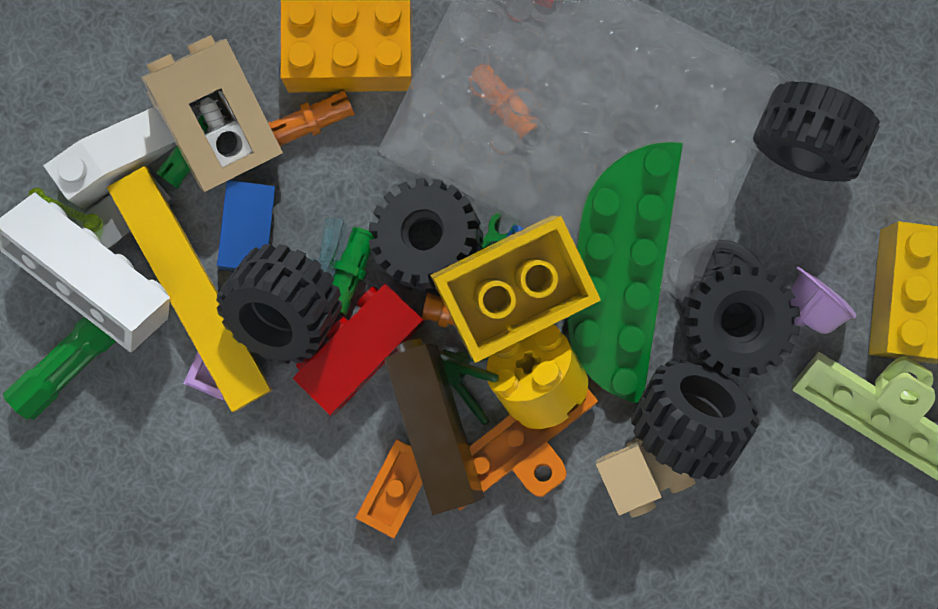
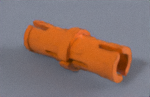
[268,90,355,147]

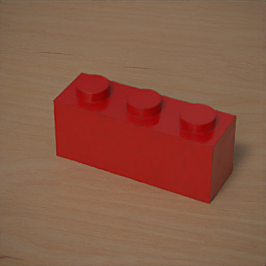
[292,283,424,415]

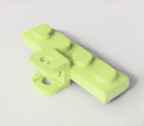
[792,351,938,481]

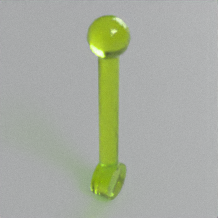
[28,187,103,232]

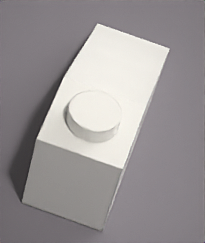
[43,107,177,209]

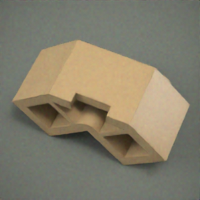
[596,439,696,518]

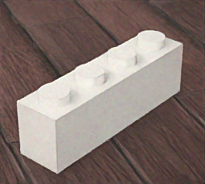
[0,193,170,353]

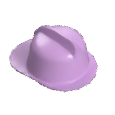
[790,267,856,334]

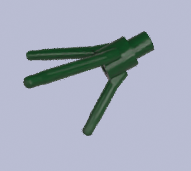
[439,349,499,425]

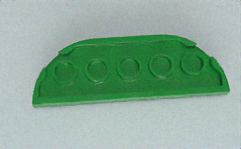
[567,142,683,403]

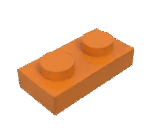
[355,439,423,538]

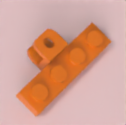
[458,389,598,511]

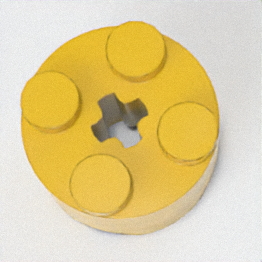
[486,325,588,429]

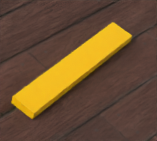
[107,166,273,412]

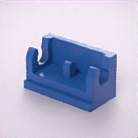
[217,180,275,272]

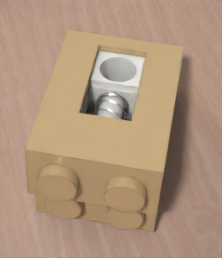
[141,35,283,192]

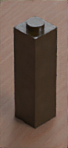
[385,339,485,516]

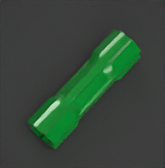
[3,317,116,420]

